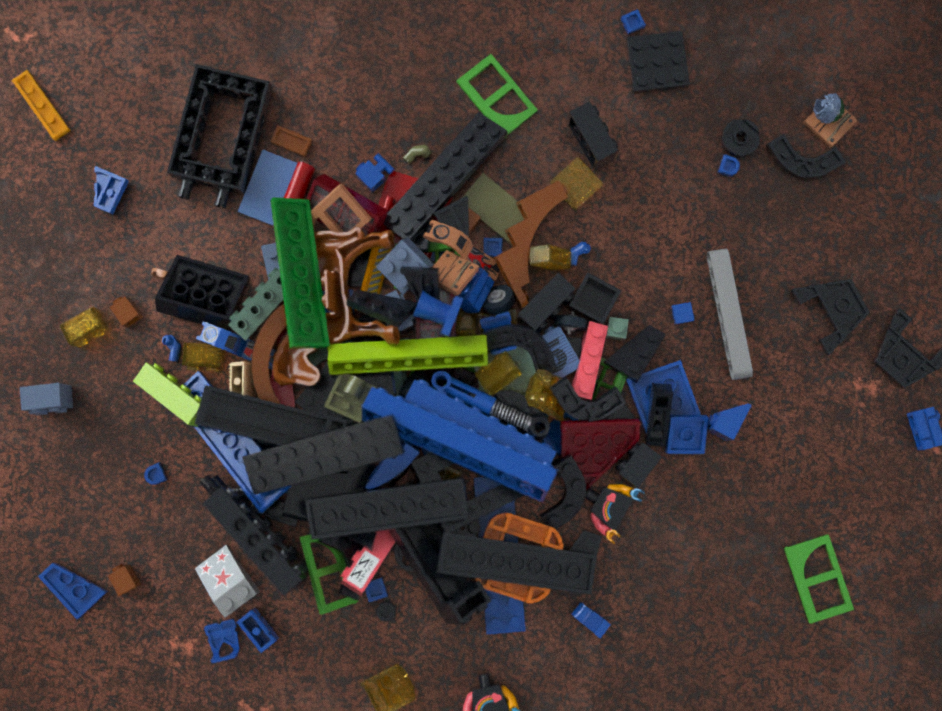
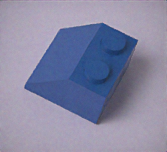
[707,403,752,441]

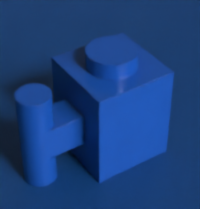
[355,153,395,193]

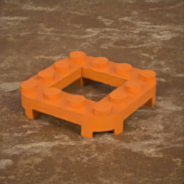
[475,513,563,604]

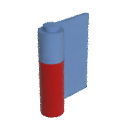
[238,150,315,226]

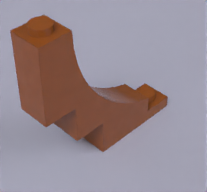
[493,180,568,308]

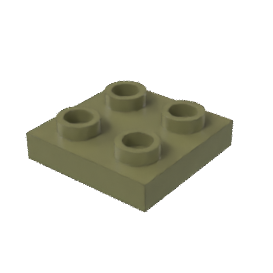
[324,374,377,423]

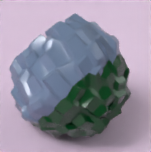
[813,93,845,124]

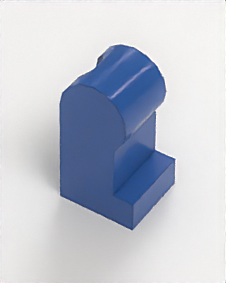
[571,602,611,639]

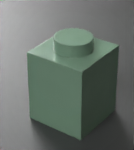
[606,317,629,341]

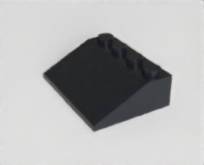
[155,255,249,331]

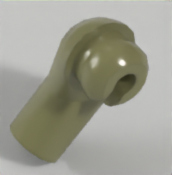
[403,145,431,164]

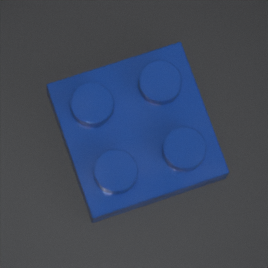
[665,415,709,454]

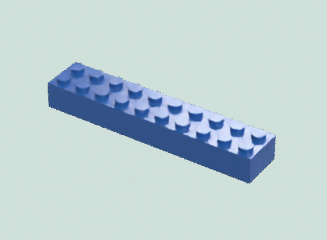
[362,387,557,503]

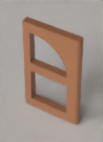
[311,183,372,232]

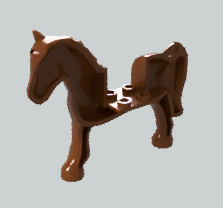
[272,227,400,386]

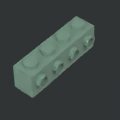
[228,267,283,341]

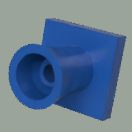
[413,291,463,337]

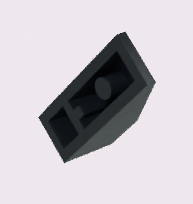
[646,383,673,447]

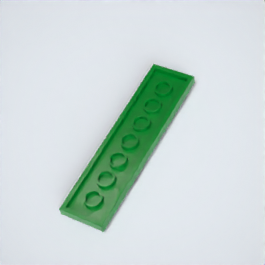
[270,197,330,348]

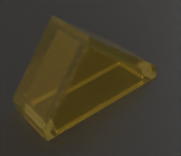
[456,307,476,337]

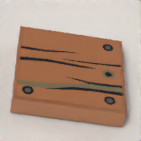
[803,108,858,148]
[432,250,479,296]

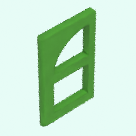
[456,54,538,138]
[300,534,358,615]
[784,534,854,624]

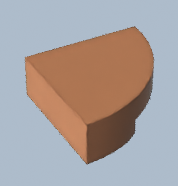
[151,268,168,280]

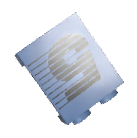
[543,326,579,386]

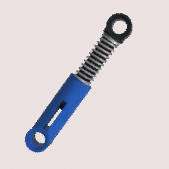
[432,371,550,441]

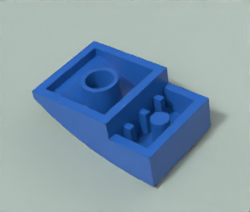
[365,441,420,490]

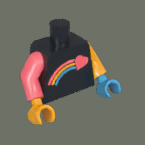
[585,484,645,544]
[463,673,520,711]

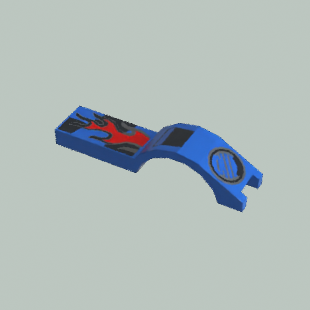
[196,321,276,370]

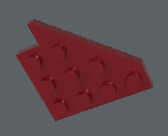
[560,419,640,490]

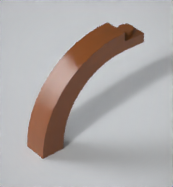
[251,303,287,404]

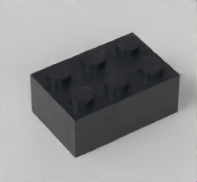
[567,101,618,171]
[517,273,575,333]

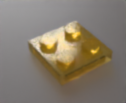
[550,157,603,210]

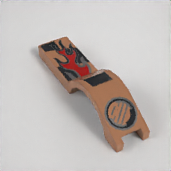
[423,220,500,282]

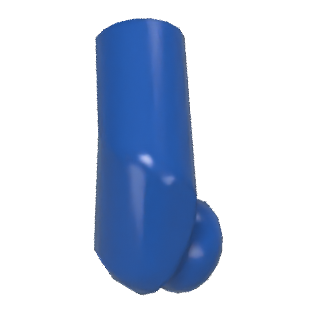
[567,242,591,266]
[162,335,181,362]

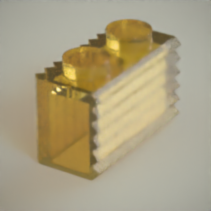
[529,244,571,270]
[59,306,108,347]
[182,342,225,372]
[475,351,523,396]

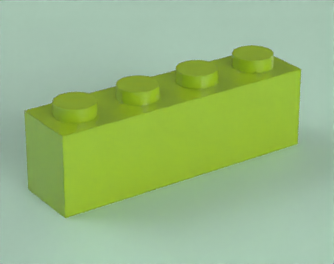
[133,362,202,427]

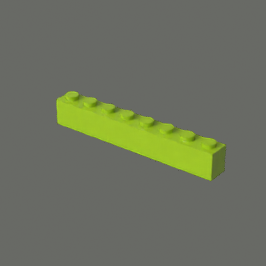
[328,335,488,375]

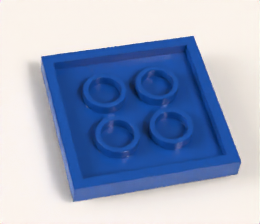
[626,360,701,434]

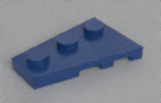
[38,562,108,619]

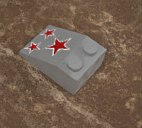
[195,545,261,618]

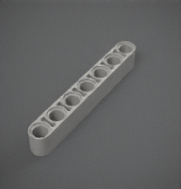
[707,248,753,380]

